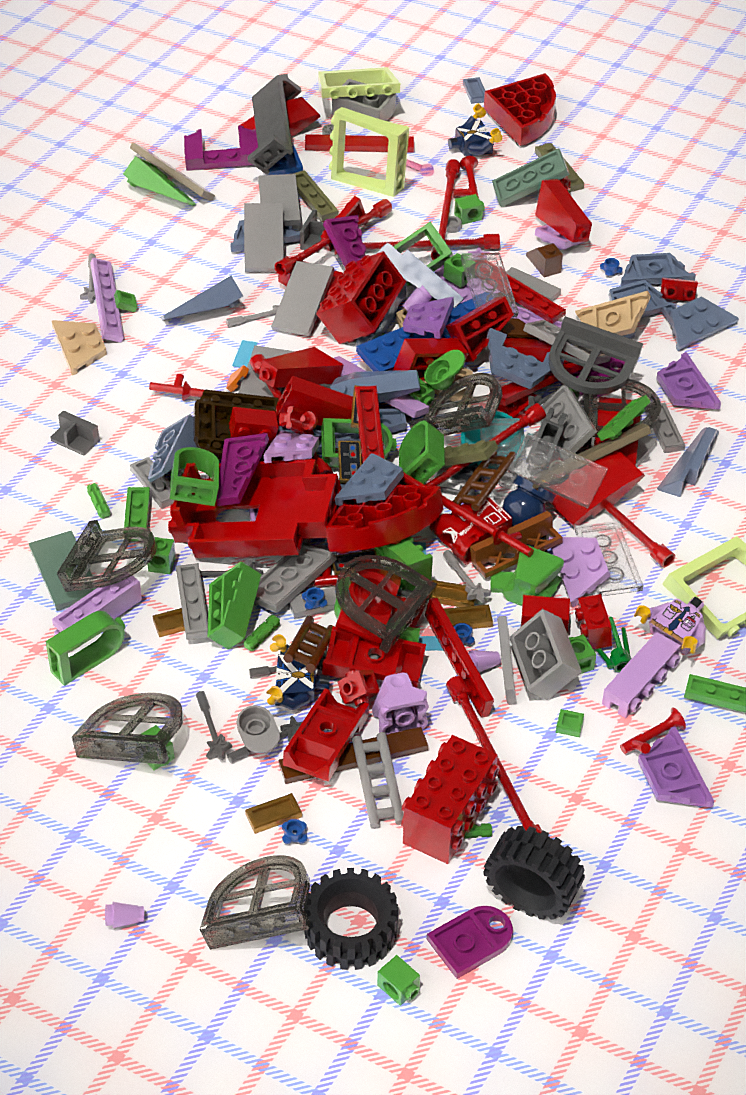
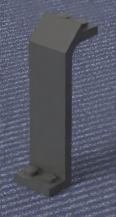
[248,73,302,175]

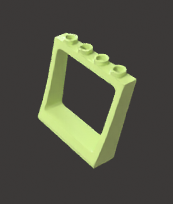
[318,67,401,99]
[329,107,410,197]
[662,536,746,639]

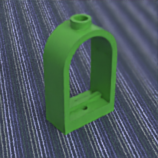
[393,221,453,286]
[321,418,397,467]
[399,420,445,485]
[170,447,219,506]
[45,611,126,686]

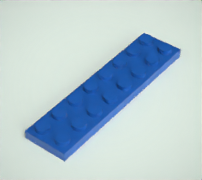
[356,292,494,371]

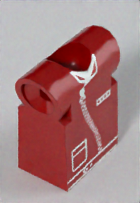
[429,495,512,565]

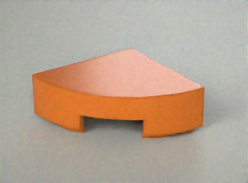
[226,365,249,392]

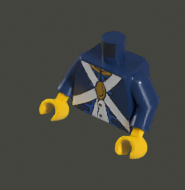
[448,103,503,156]
[266,634,330,710]

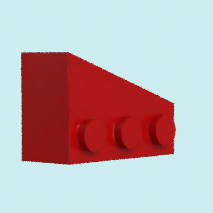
[446,296,514,362]
[393,338,468,381]

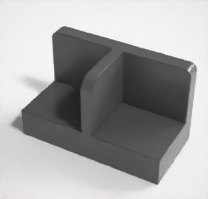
[300,209,325,253]
[50,410,100,456]

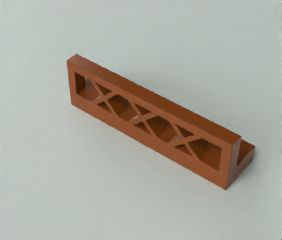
[470,511,563,579]

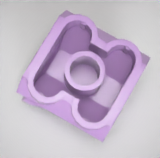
[372,673,429,734]

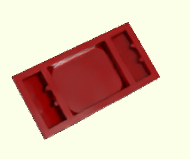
[335,558,402,644]

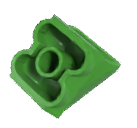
[502,545,564,606]

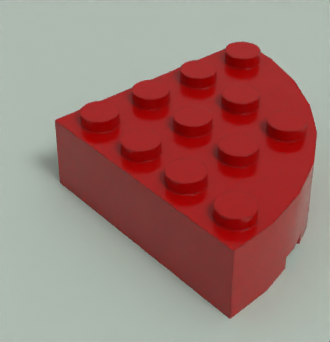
[484,73,556,146]
[325,485,444,554]

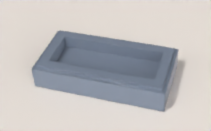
[463,77,486,104]

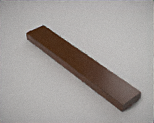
[278,726,429,784]

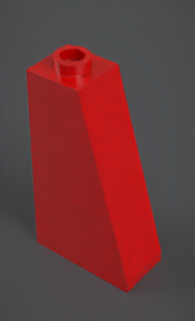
[535,179,592,243]
[259,346,344,388]
[276,376,353,426]

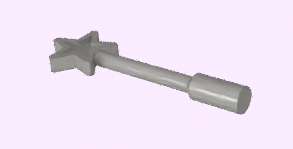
[80,253,96,304]
[226,305,279,327]
[443,550,491,603]

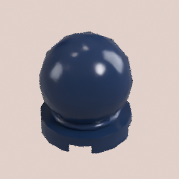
[502,475,556,527]

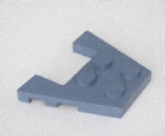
[608,279,677,339]
[487,328,564,389]

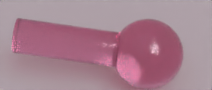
[406,159,435,177]

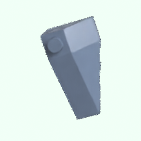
[160,275,243,321]
[331,370,421,403]
[148,414,198,482]

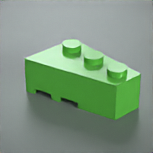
[374,536,433,592]
[207,561,262,650]

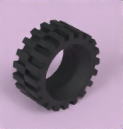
[483,826,585,920]
[304,868,398,970]

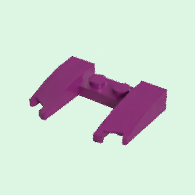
[184,125,258,171]

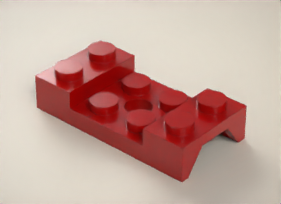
[322,626,426,688]
[283,688,369,782]

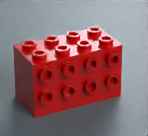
[316,251,406,344]
[401,735,499,864]

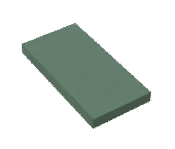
[492,148,570,208]
[28,530,98,611]

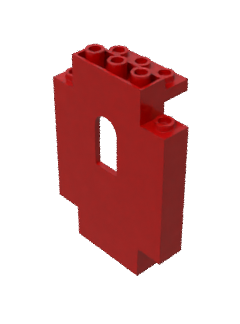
[168,459,342,558]

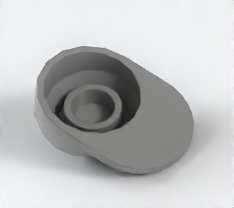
[236,705,280,753]

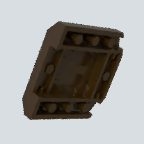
[193,389,282,461]

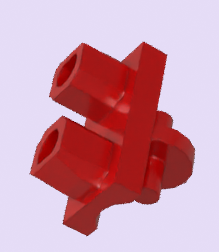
[660,278,698,301]
[279,406,318,436]

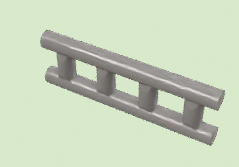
[352,732,404,828]

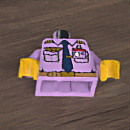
[634,597,706,655]

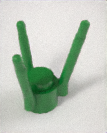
[595,616,632,672]

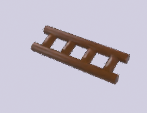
[453,451,517,511]
[283,615,333,673]

